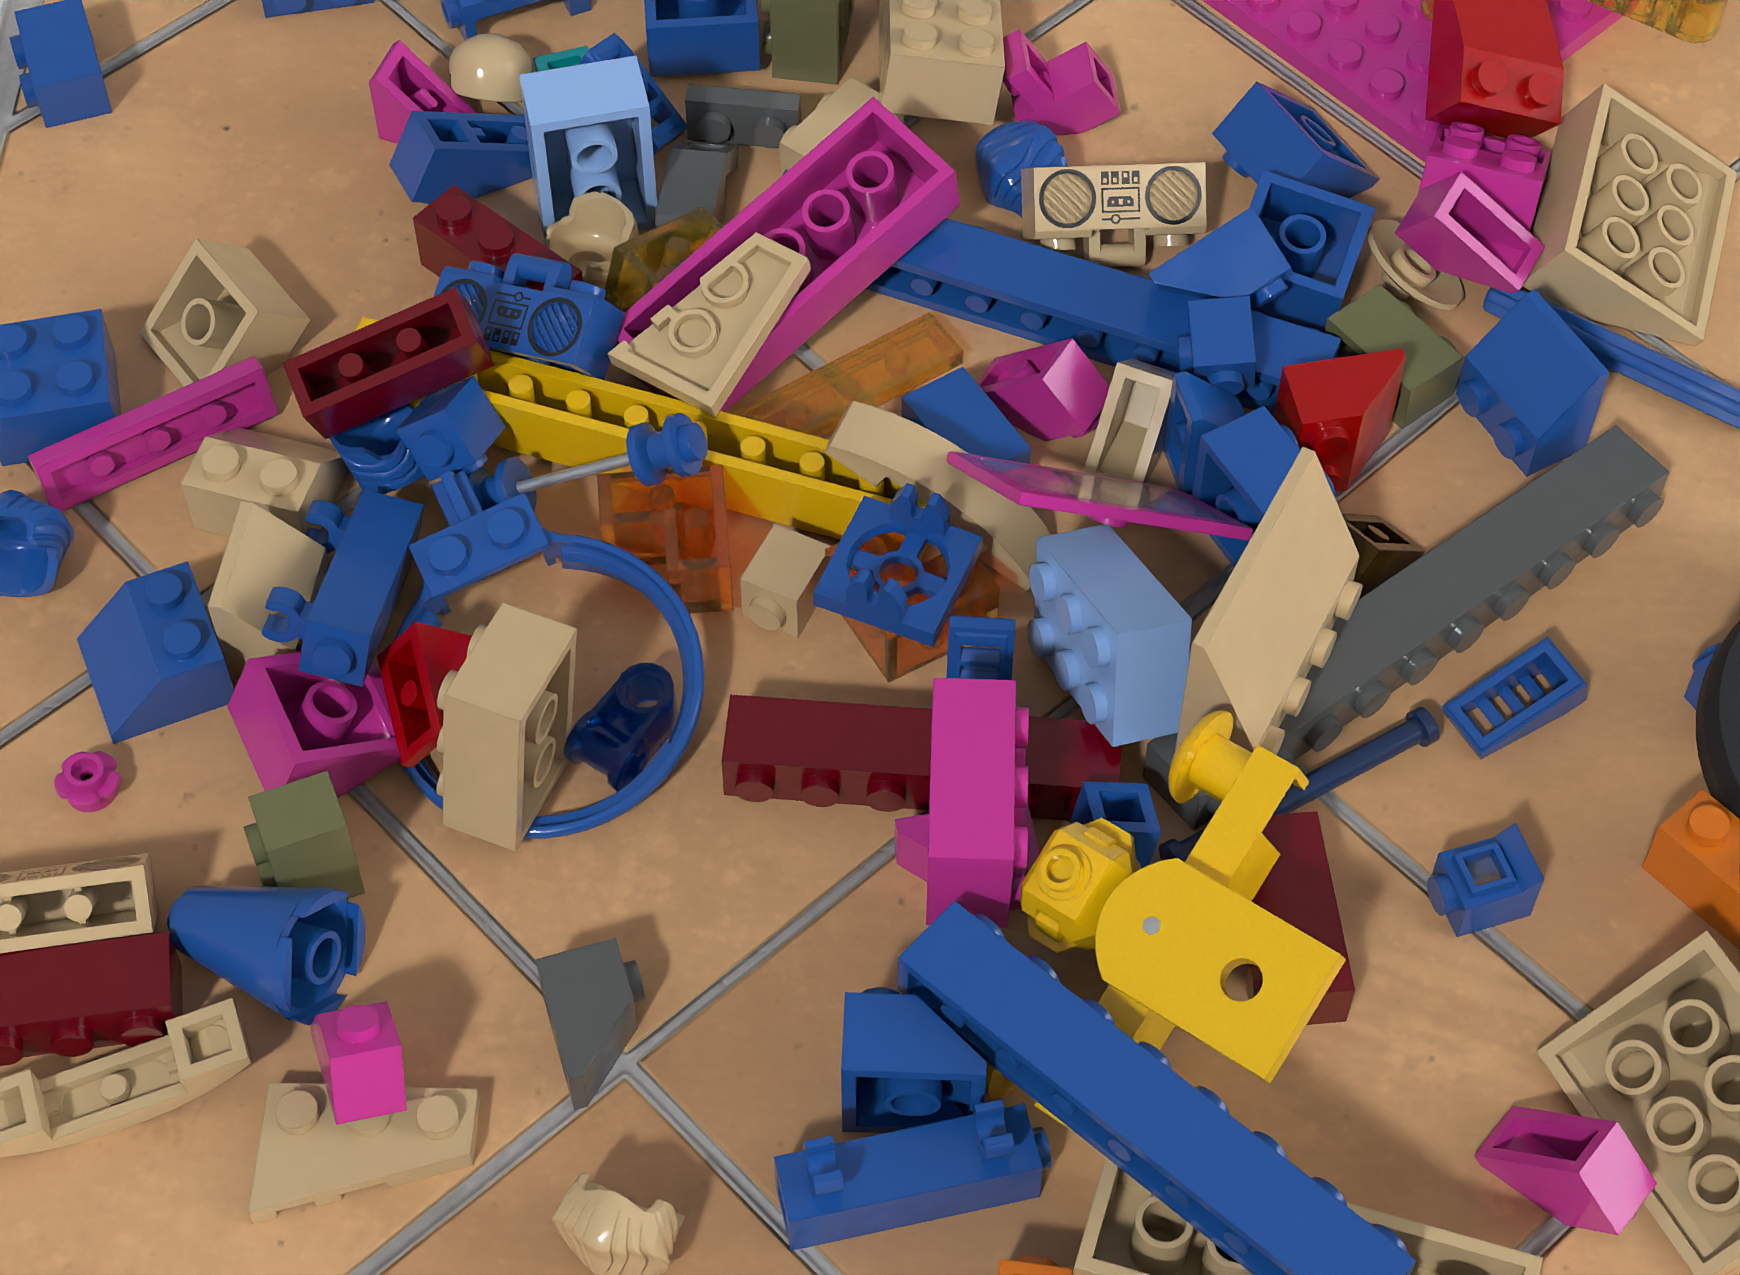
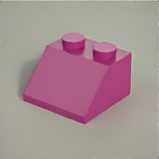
[227,652,400,798]

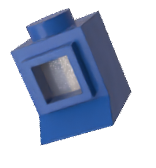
[1427,823,1544,937]

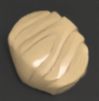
[545,191,647,297]
[551,1171,685,1275]

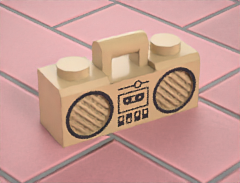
[1021,162,1207,267]
[0,853,159,953]

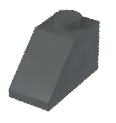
[535,938,645,1110]

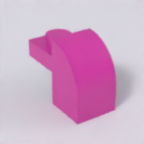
[1002,29,1121,136]

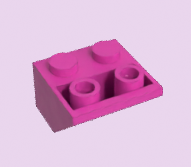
[1418,121,1552,232]

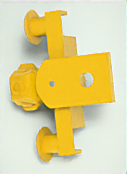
[985,710,1346,1131]

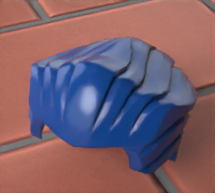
[975,120,1068,218]
[329,404,424,494]
[0,490,74,597]

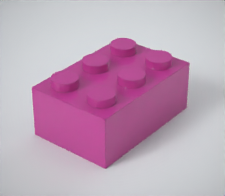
[926,678,1029,928]

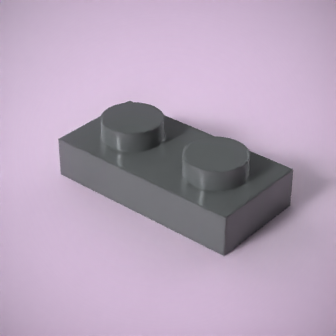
[685,84,802,148]

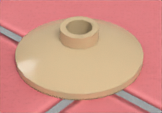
[1368,218,1464,310]

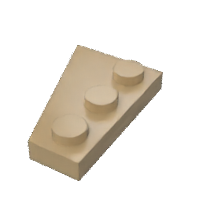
[607,232,811,417]
[248,1082,481,1224]

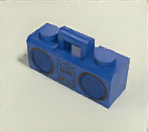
[434,253,625,380]

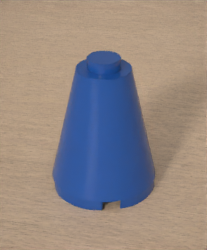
[167,886,365,1025]

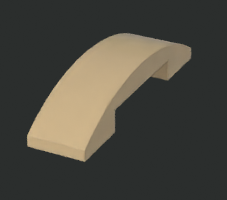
[824,401,1051,591]
[0,998,252,1158]

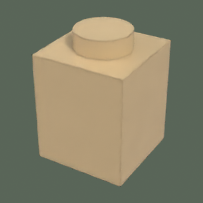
[740,524,831,638]

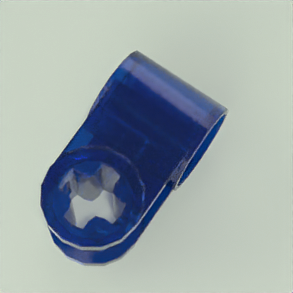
[564,663,679,792]

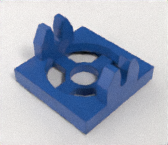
[813,483,983,647]

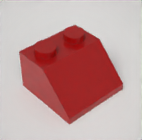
[1274,348,1406,492]

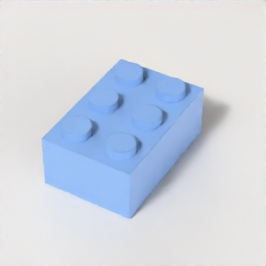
[519,56,659,247]
[1028,524,1192,747]

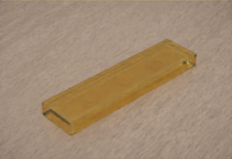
[730,312,963,437]

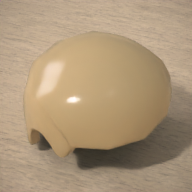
[449,33,533,102]

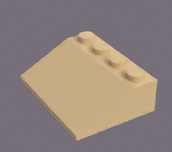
[1522,83,1737,346]
[1175,447,1363,755]
[1536,931,1740,1275]

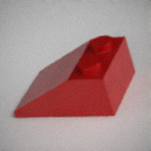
[1425,0,1564,138]

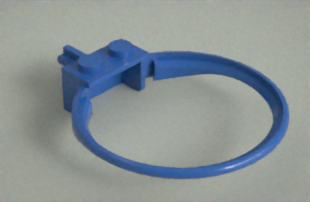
[394,470,705,839]

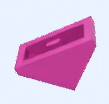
[369,40,477,144]

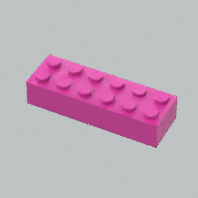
[614,97,960,412]

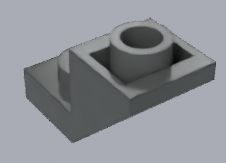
[655,141,739,238]

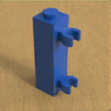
[261,489,424,687]
[774,1099,1052,1251]

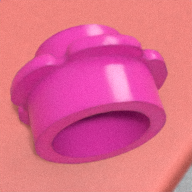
[54,751,121,812]

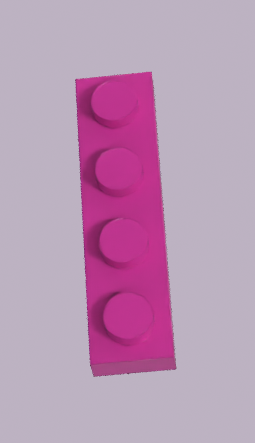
[28,356,278,512]

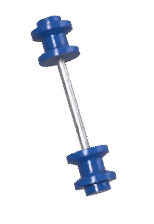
[467,413,707,511]

